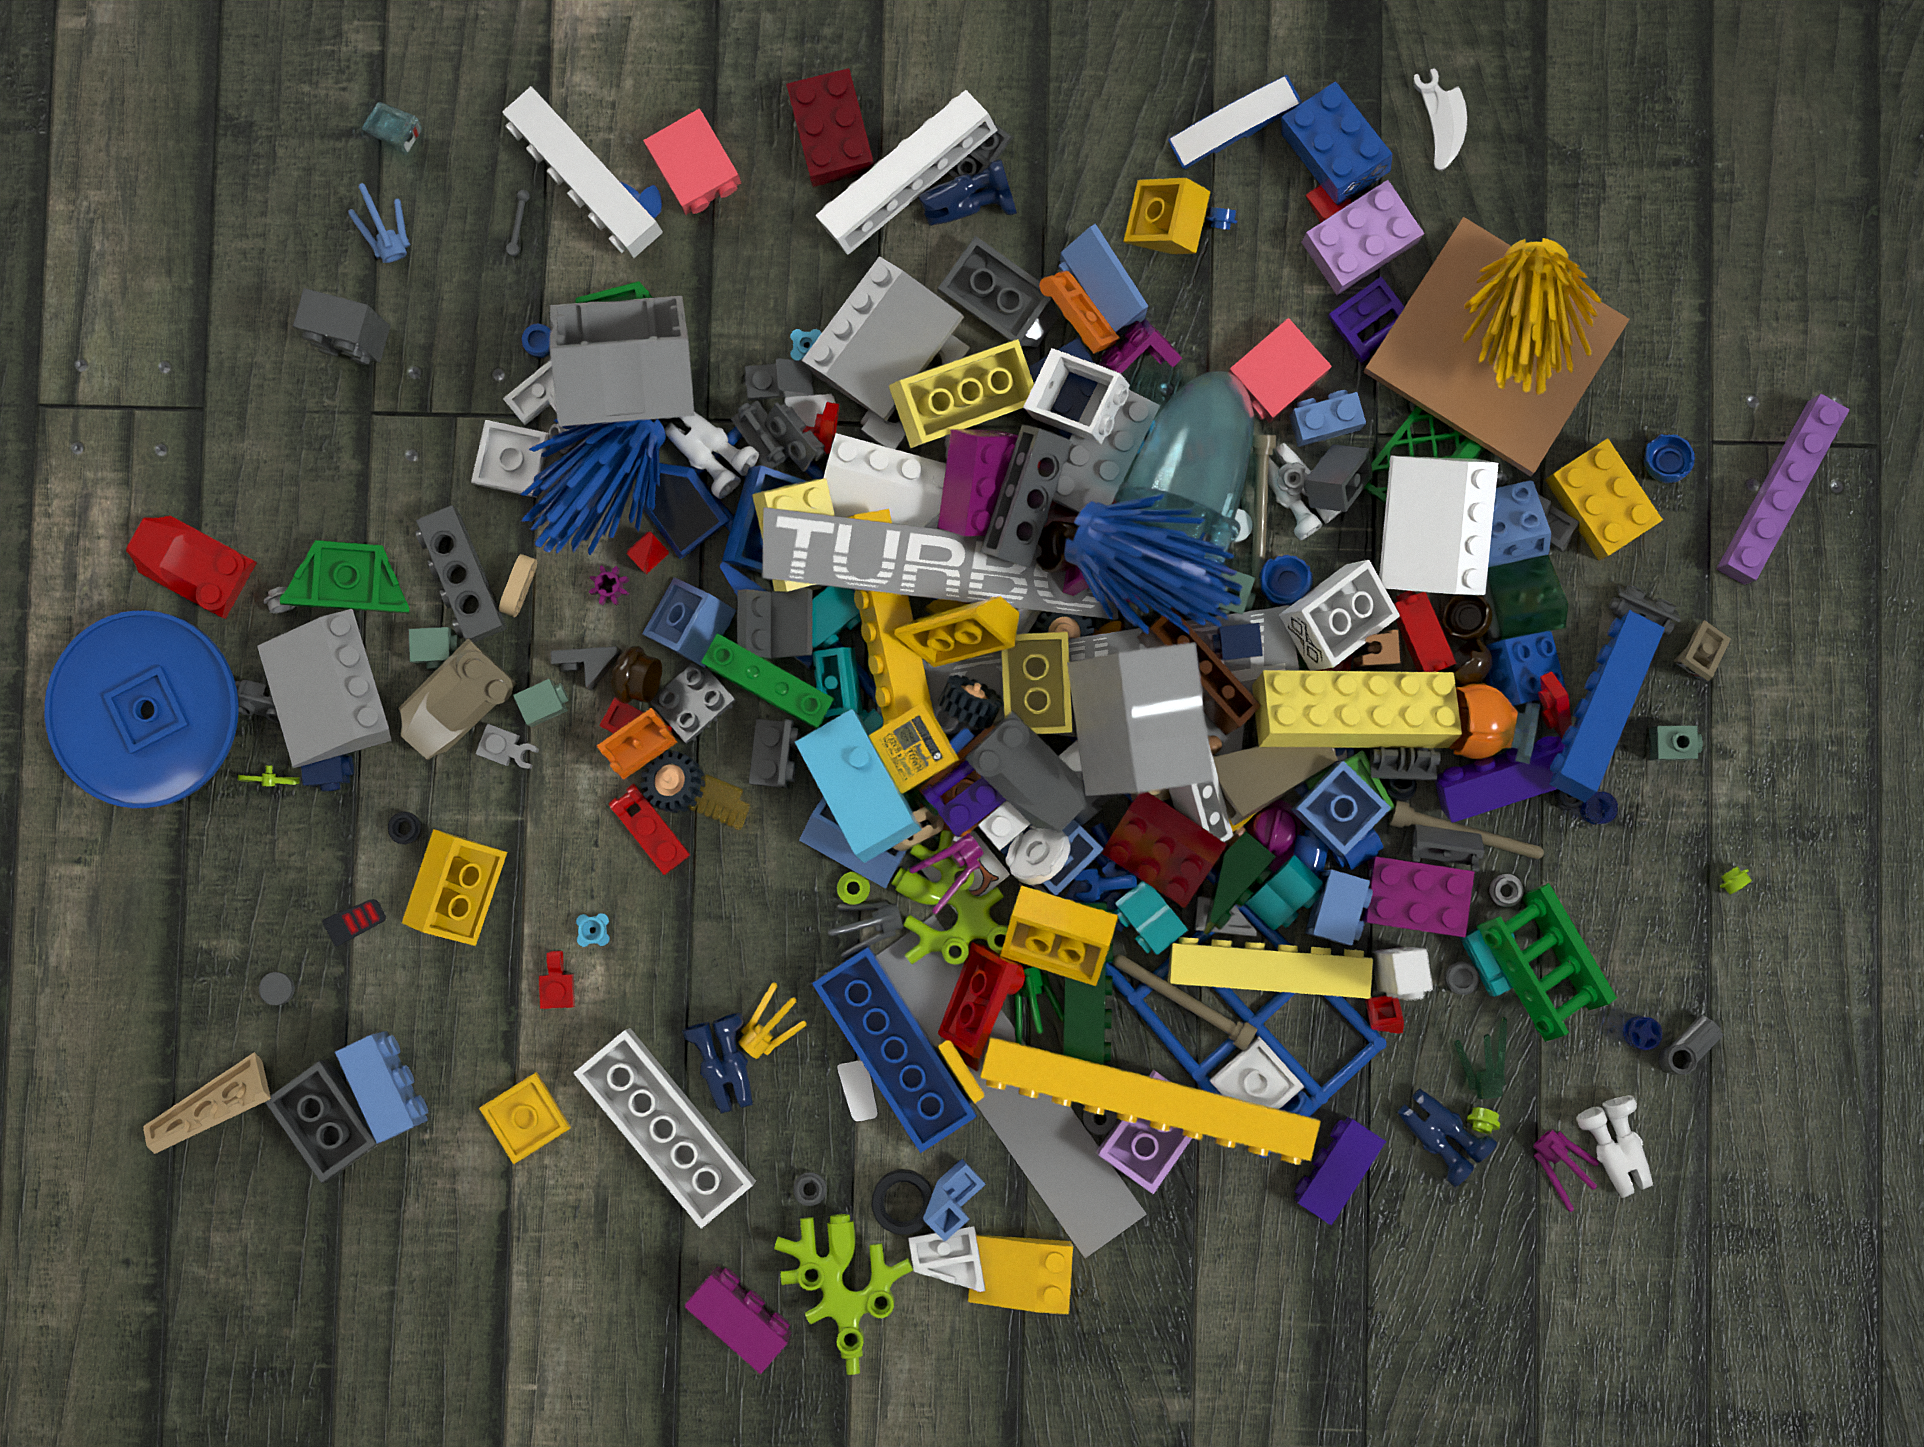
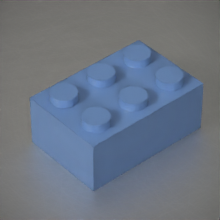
[335,1031,428,1144]

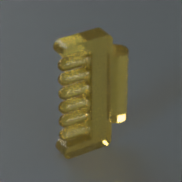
[687,775,751,830]

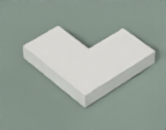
[503,360,557,425]

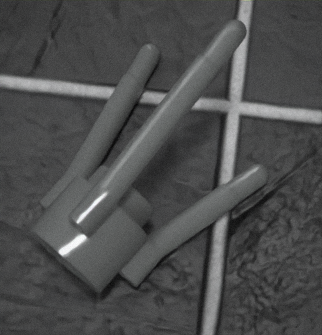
[828,900,903,959]

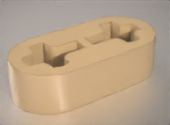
[499,554,537,617]
[892,806,944,851]

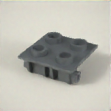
[650,662,736,744]
[1369,746,1440,780]

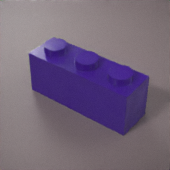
[1294,1117,1386,1226]

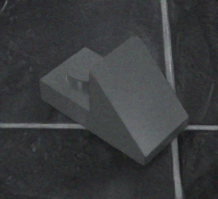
[745,358,813,401]
[551,646,621,690]

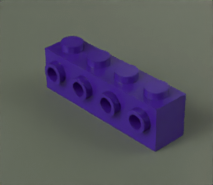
[1435,736,1565,823]

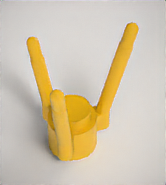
[738,982,807,1059]

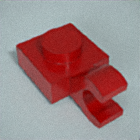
[539,951,575,1009]

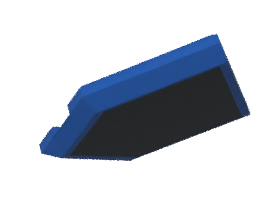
[643,463,731,559]

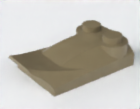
[399,638,517,760]

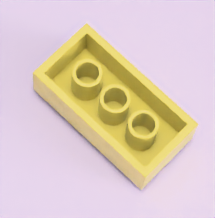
[888,339,1034,448]

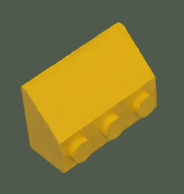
[894,596,1020,667]
[402,829,507,946]
[1001,886,1118,986]

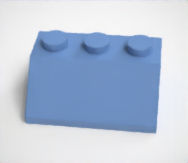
[1058,224,1148,336]
[799,796,922,888]

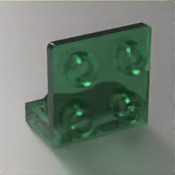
[1487,555,1569,640]

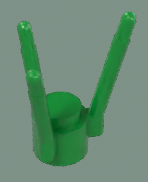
[1014,967,1064,1044]

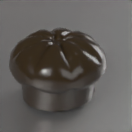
[611,646,662,704]

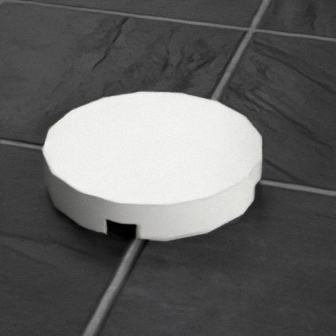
[1006,825,1070,885]

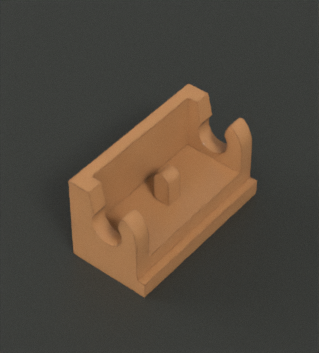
[1353,630,1400,667]

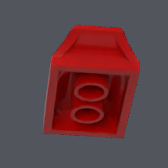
[126,515,257,619]
[937,942,1025,1072]

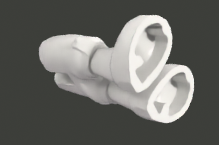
[664,412,759,499]
[1268,442,1341,541]
[1576,1096,1653,1198]

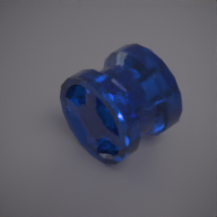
[1580,791,1618,825]
[1623,1016,1663,1050]

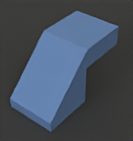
[923,1159,986,1242]

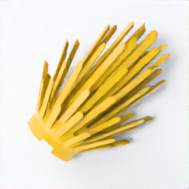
[1463,238,1601,395]

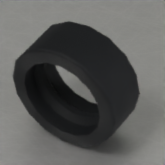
[872,1169,933,1235]

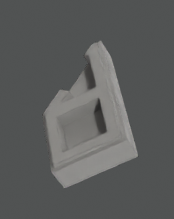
[1194,897,1257,936]

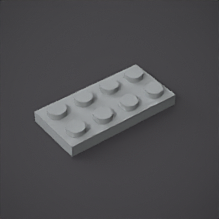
[1052,382,1161,514]

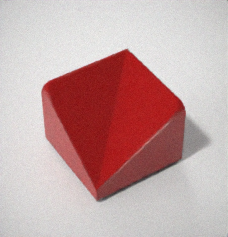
[626,531,669,575]

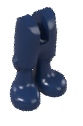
[919,159,1017,226]
[682,1013,753,1114]
[1397,1088,1498,1187]

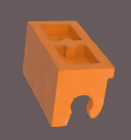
[596,708,678,780]

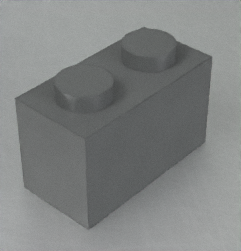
[1304,444,1373,512]

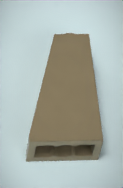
[1213,746,1338,825]

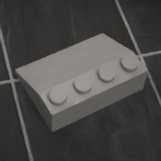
[802,256,964,421]
[257,609,391,768]

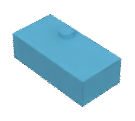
[795,709,922,863]

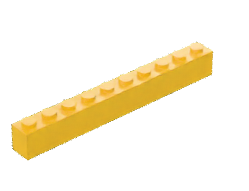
[980,1037,1320,1165]

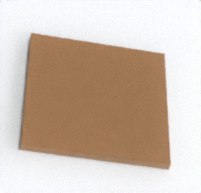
[1363,217,1630,476]

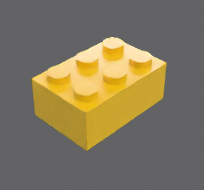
[1545,438,1663,561]

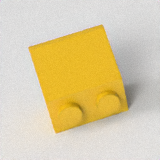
[1123,178,1211,254]

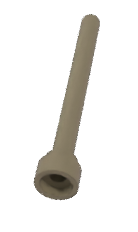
[1250,435,1276,592]
[1388,800,1544,859]
[1113,954,1258,1051]

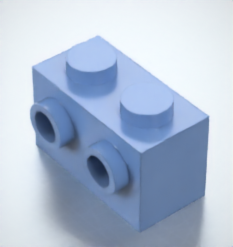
[1289,390,1366,447]

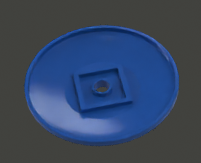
[44,611,238,808]

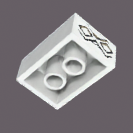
[1279,560,1400,671]

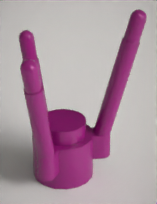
[909,833,983,914]
[1533,1129,1599,1212]

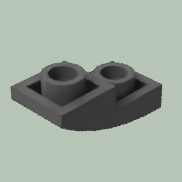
[948,122,1013,178]

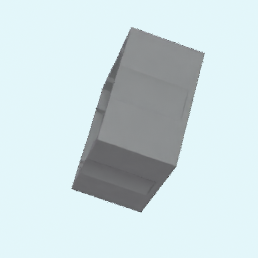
[550,296,694,426]
[1067,643,1214,796]

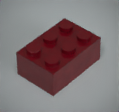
[786,68,874,187]
[1101,791,1227,908]

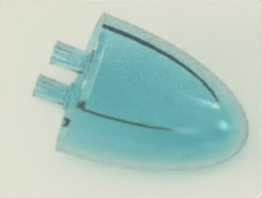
[1116,371,1255,564]

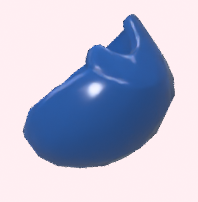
[1644,434,1695,483]

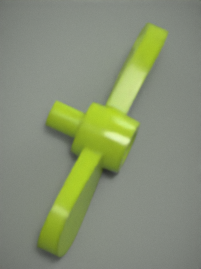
[237,765,300,786]

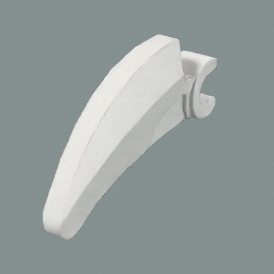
[1413,68,1467,171]

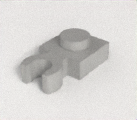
[476,724,539,769]

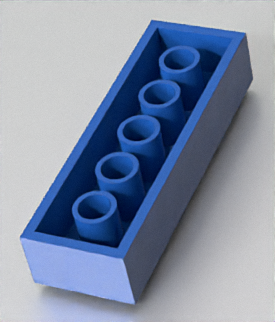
[812,946,977,1153]

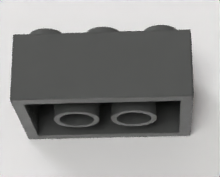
[293,288,390,365]
[265,1059,384,1183]

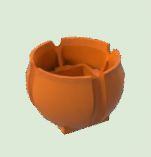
[1449,684,1518,759]

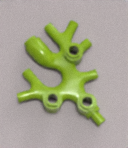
[891,830,1008,965]
[774,1214,914,1375]

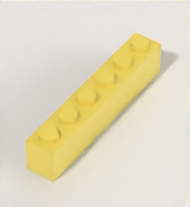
[1168,937,1373,999]

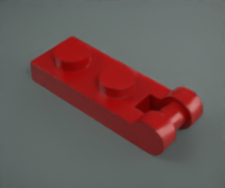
[608,783,691,875]

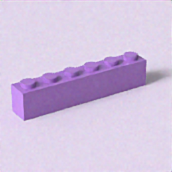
[1716,394,1850,585]

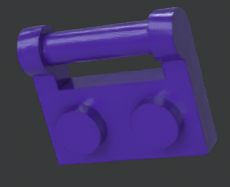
[1327,277,1405,363]
[921,760,1006,837]

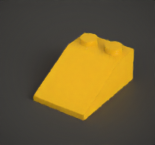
[968,1235,1073,1314]

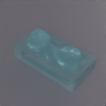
[1512,702,1540,764]

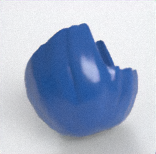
[1259,555,1313,607]

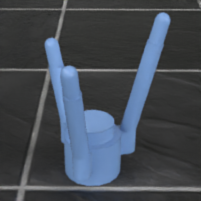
[348,183,410,263]

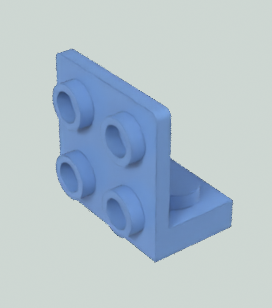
[1488,480,1551,568]

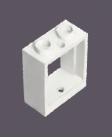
[1023,348,1130,444]

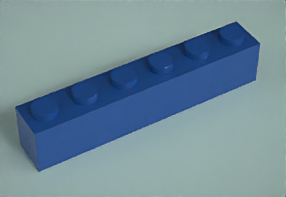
[1549,610,1665,803]

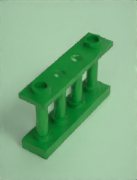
[701,633,834,729]
[1477,883,1617,1042]

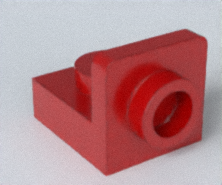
[802,402,839,454]

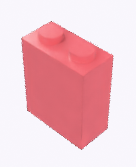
[643,108,741,215]
[1227,318,1332,423]

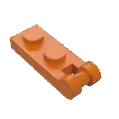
[1039,271,1120,354]

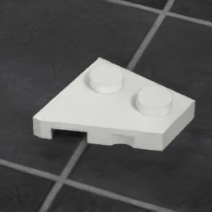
[908,1226,986,1292]

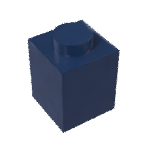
[1212,623,1263,661]

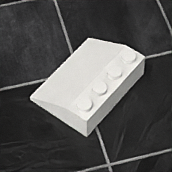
[824,433,946,527]
[1379,456,1498,595]

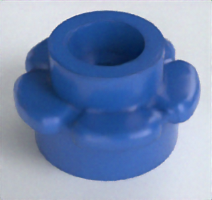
[1206,207,1238,230]

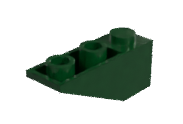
[1204,831,1276,935]

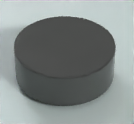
[1444,962,1479,995]
[259,972,295,1005]

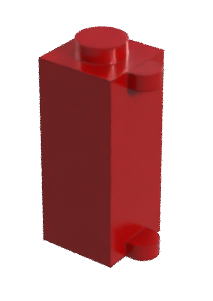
[1394,591,1456,672]

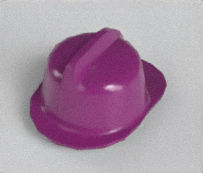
[1246,800,1301,875]

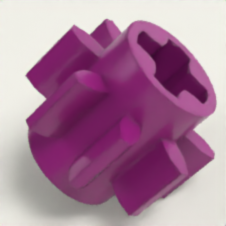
[589,566,629,606]

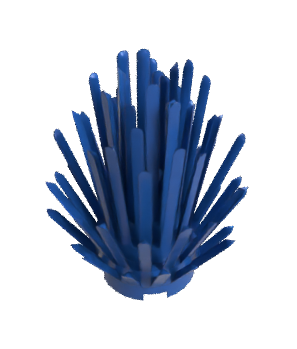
[520,419,666,555]
[1065,494,1242,634]

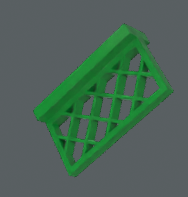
[1363,406,1486,505]

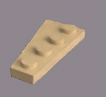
[143,1052,271,1154]

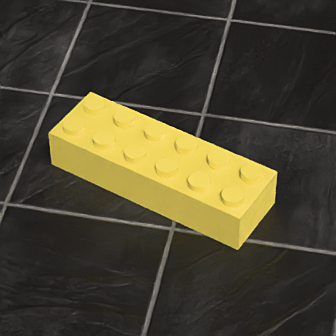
[1252,670,1462,748]

